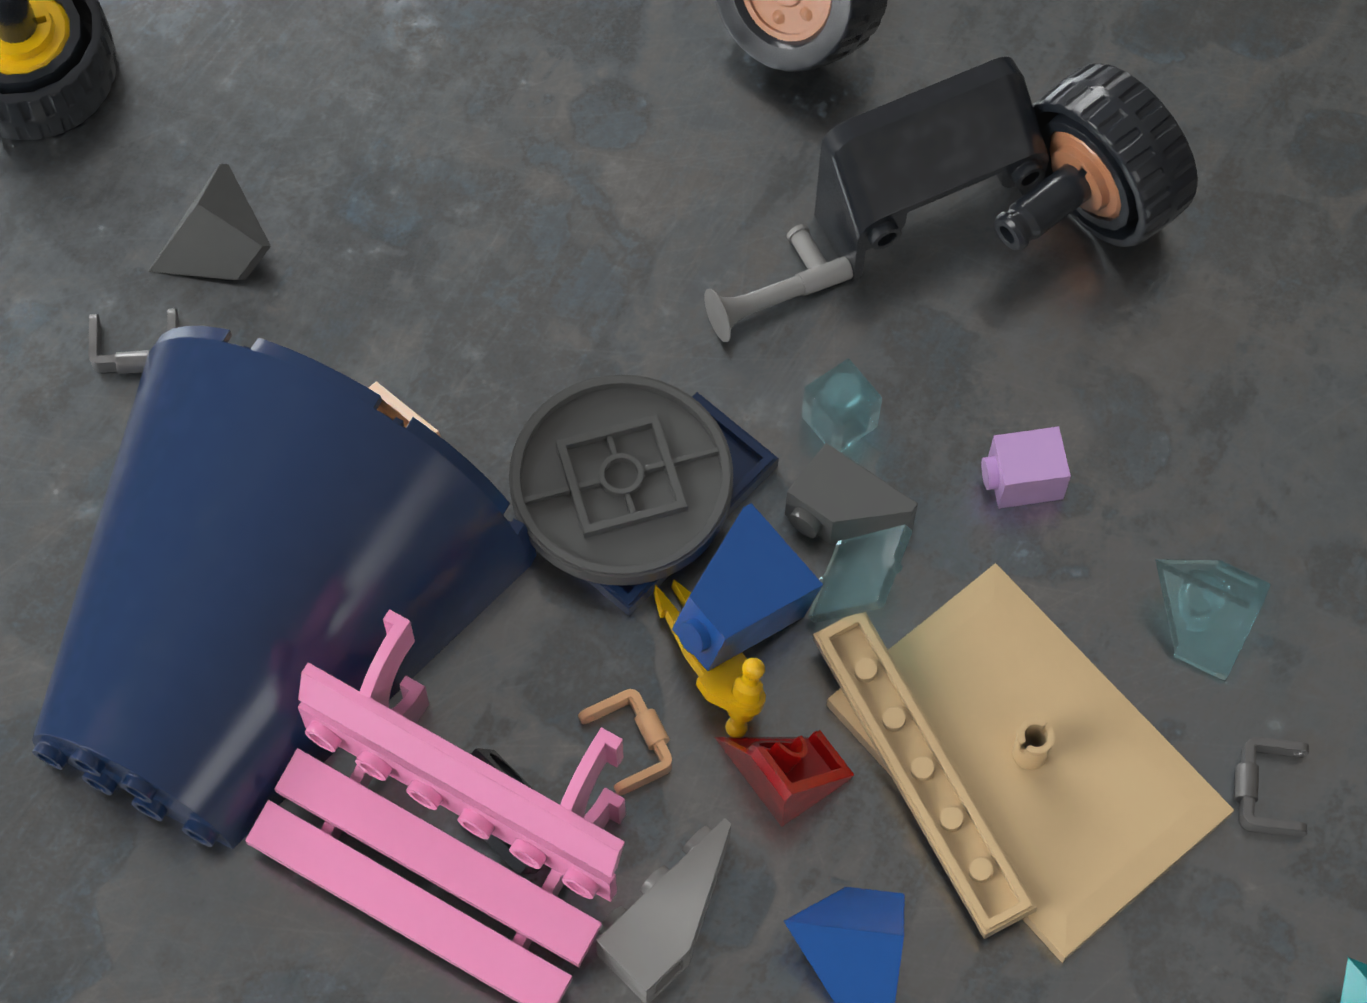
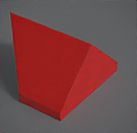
[714,730,854,827]

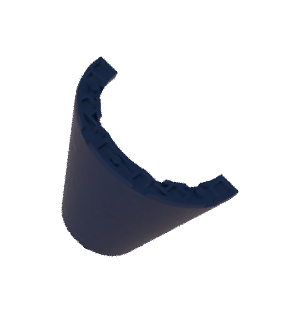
[32,326,537,849]

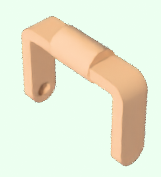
[578,689,672,796]

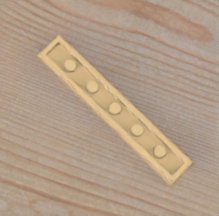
[813,608,1037,939]

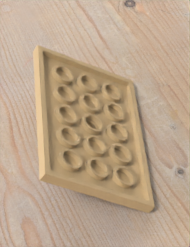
[826,563,1234,963]

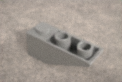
[596,818,731,1003]

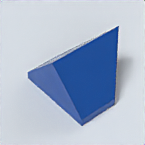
[784,887,905,1003]

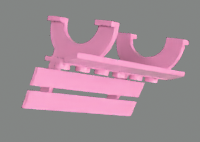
[245,609,626,1003]

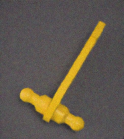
[653,580,766,738]

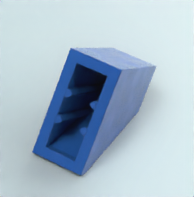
[672,503,823,671]

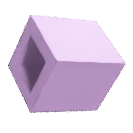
[981,426,1071,509]

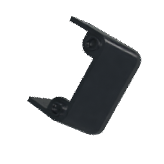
[814,57,1049,281]

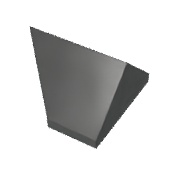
[148,164,271,280]

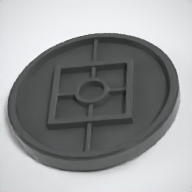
[509,375,733,585]

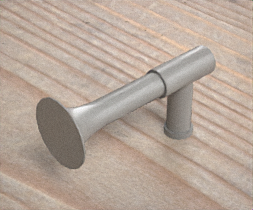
[704,224,853,342]

